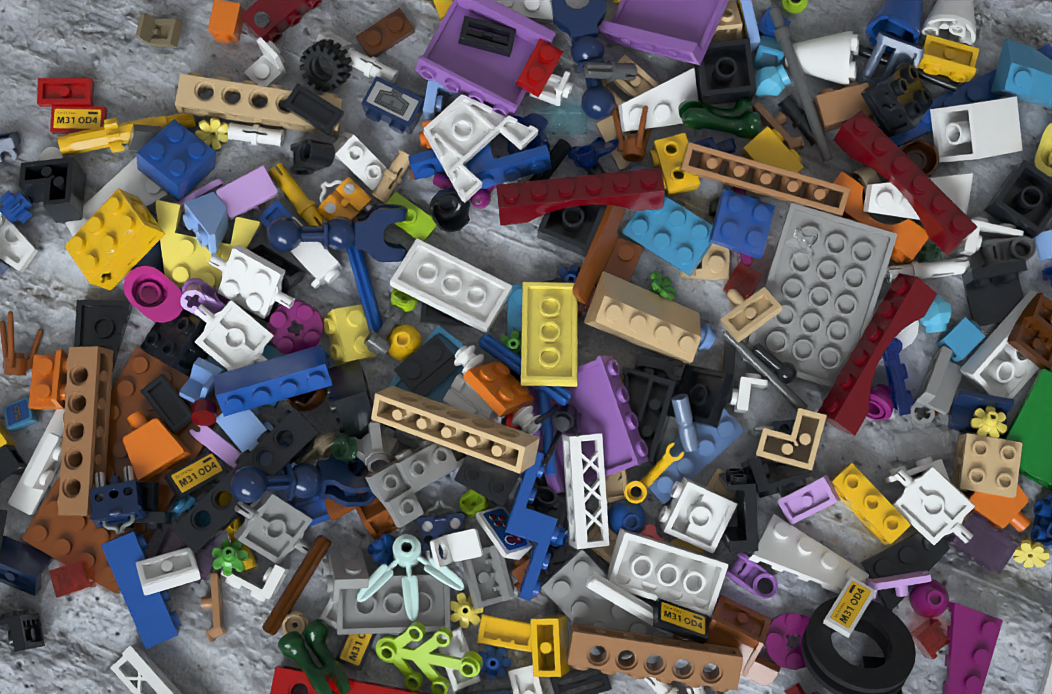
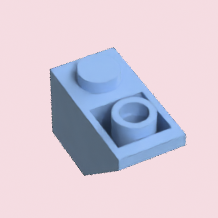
[183,192,228,255]

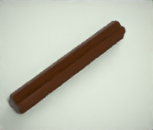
[262,535,332,635]

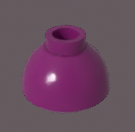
[866,384,894,421]
[909,579,949,618]

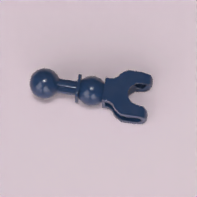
[550,0,615,120]
[267,204,408,263]
[230,449,376,507]

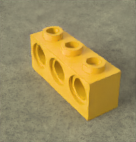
[830,463,911,545]

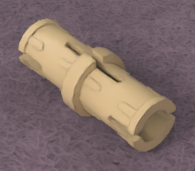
[371,150,410,204]

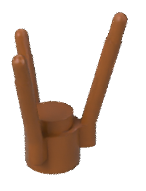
[612,102,652,162]
[0,311,43,376]

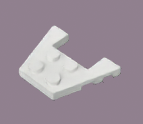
[423,94,539,203]

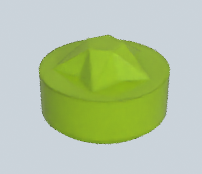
[390,288,418,312]
[459,490,489,518]

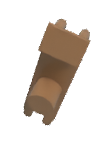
[752,101,805,151]
[201,572,226,642]

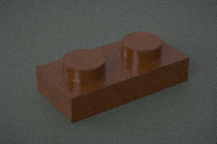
[356,8,415,58]

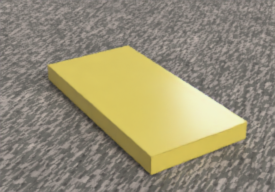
[521,282,577,387]

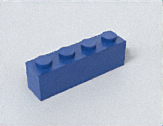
[213,345,332,417]
[101,529,182,649]

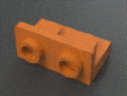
[28,349,68,410]

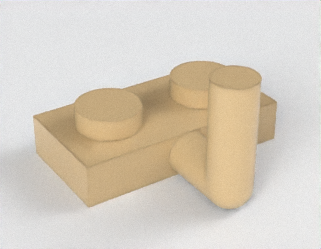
[720,287,782,343]

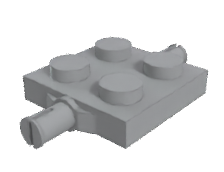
[234,491,313,565]

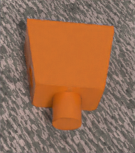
[123,410,191,481]
[965,484,1031,533]

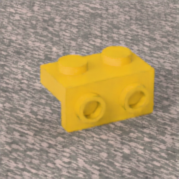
[917,34,980,83]

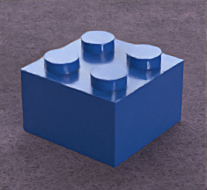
[136,119,216,202]

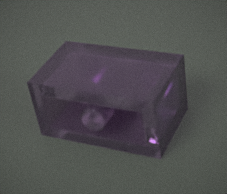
[946,513,1018,574]

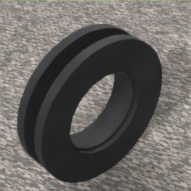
[801,597,916,694]

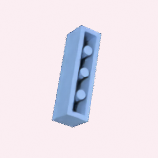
[216,407,298,504]

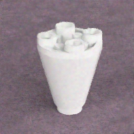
[921,0,976,46]
[785,31,859,85]

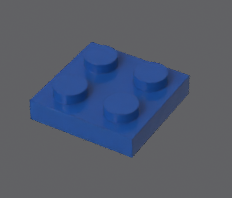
[708,189,775,259]

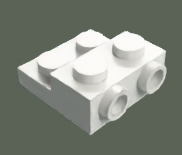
[658,477,737,553]

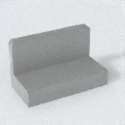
[916,346,963,415]

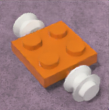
[454,345,542,435]

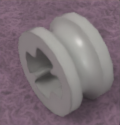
[907,402,935,426]

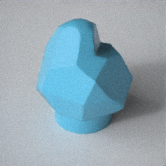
[755,64,792,97]
[919,294,952,333]

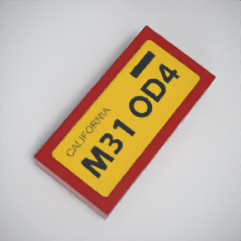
[50,106,107,134]

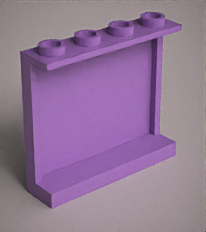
[416,0,556,117]
[598,0,729,65]
[526,355,649,494]

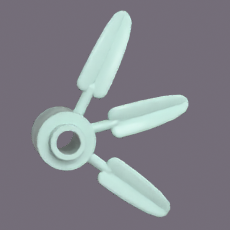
[357,534,464,621]

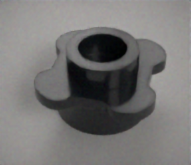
[532,486,559,515]

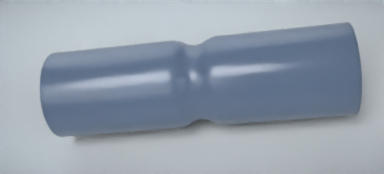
[671,394,700,452]

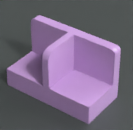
[216,165,278,219]

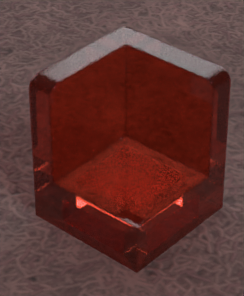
[722,262,763,300]
[49,561,96,598]
[911,618,949,660]

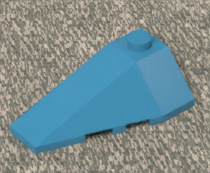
[991,39,1052,109]

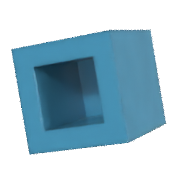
[935,317,985,363]

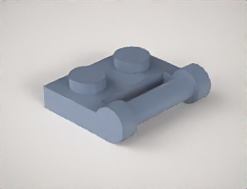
[856,31,925,87]

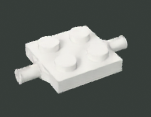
[209,244,295,319]
[194,300,274,371]
[892,465,975,545]

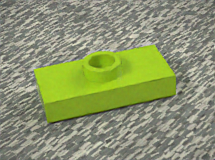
[386,191,437,242]

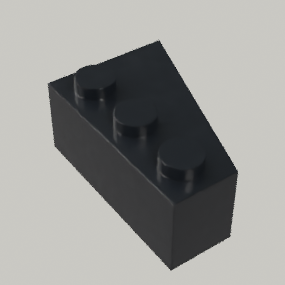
[623,367,678,465]

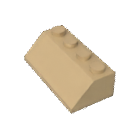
[584,271,701,363]

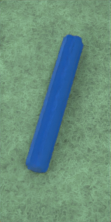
[346,245,383,333]
[479,333,572,406]

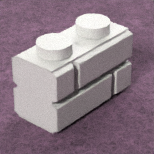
[443,374,505,424]

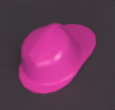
[123,266,183,323]

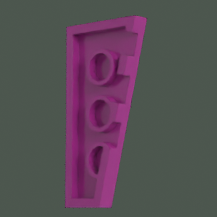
[943,601,1003,694]

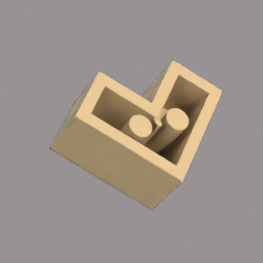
[756,408,827,472]

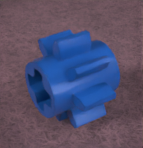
[0,190,34,223]

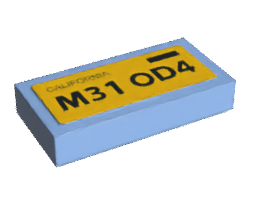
[736,0,761,52]

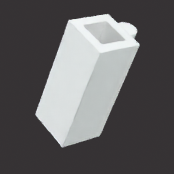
[289,216,342,289]

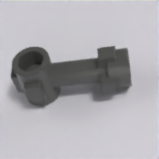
[364,306,405,356]

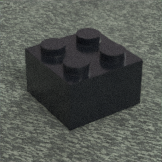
[694,38,757,105]
[984,160,1052,239]
[537,205,607,257]

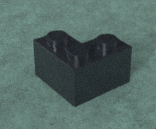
[19,157,86,223]
[326,359,373,440]

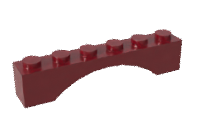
[833,110,978,256]
[496,168,665,226]
[817,273,937,436]

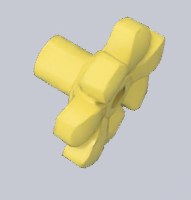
[195,117,228,150]
[970,406,1007,438]
[1012,537,1050,568]
[450,592,484,628]

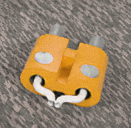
[317,177,373,221]

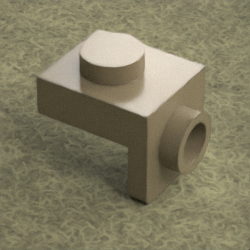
[136,13,183,48]

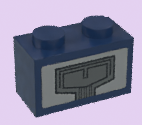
[361,76,424,134]

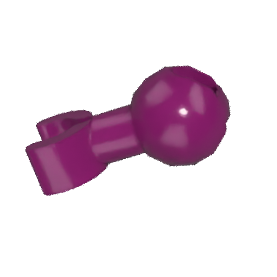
[470,183,503,209]

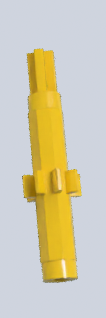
[57,113,196,156]

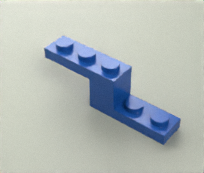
[408,143,552,189]
[503,452,560,601]

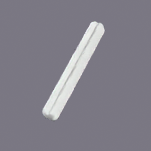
[586,573,673,636]

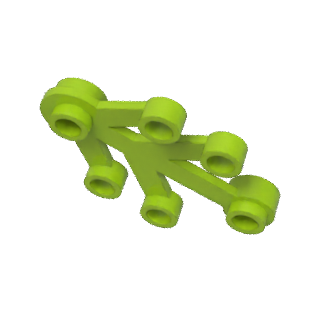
[375,622,483,694]

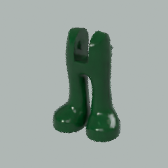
[678,97,760,139]
[278,619,351,694]

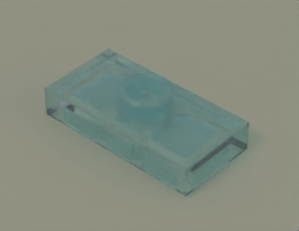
[534,106,588,135]

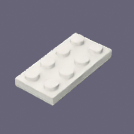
[390,239,513,333]

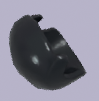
[429,188,470,233]

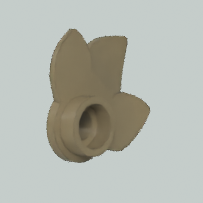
[299,432,343,466]

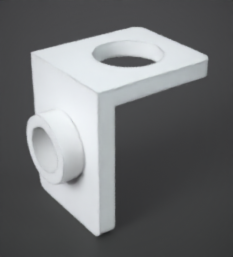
[430,528,483,568]

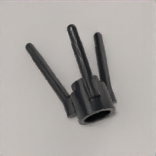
[534,404,582,467]

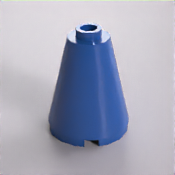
[865,0,923,54]

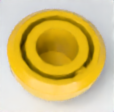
[386,324,423,362]

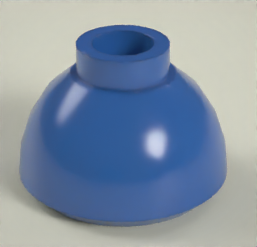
[607,499,646,535]

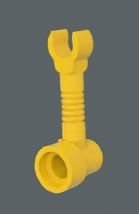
[624,443,684,503]

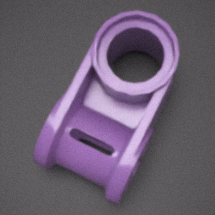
[181,278,231,322]
[725,552,778,599]

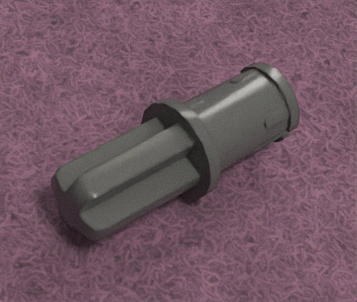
[583,60,637,82]

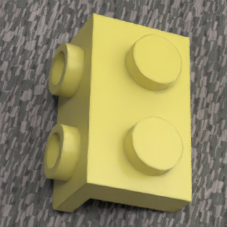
[323,304,376,366]

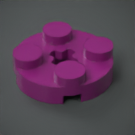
[268,300,324,354]
[765,612,810,670]

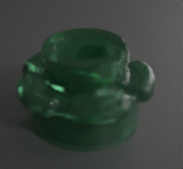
[916,244,943,263]
[332,435,358,462]

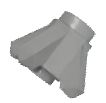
[347,420,398,473]

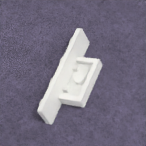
[8,409,65,515]

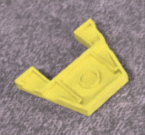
[155,200,262,290]

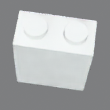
[930,96,1023,163]

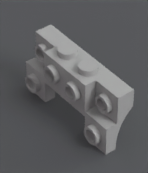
[365,439,467,527]

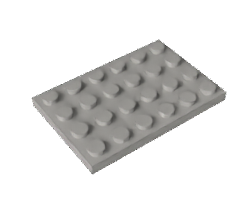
[741,202,898,387]

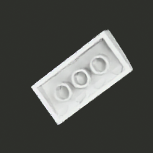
[960,290,1048,399]
[607,528,729,617]

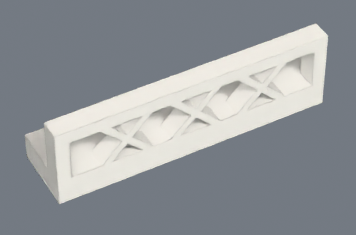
[562,433,609,549]
[111,644,182,694]

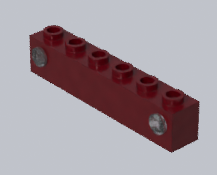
[240,0,323,44]

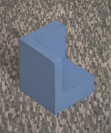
[179,357,223,403]

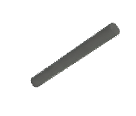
[722,330,808,411]

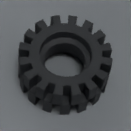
[300,39,352,92]

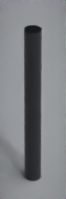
[858,44,960,92]

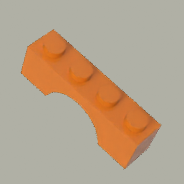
[833,171,929,264]

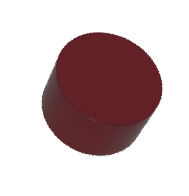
[191,399,217,426]

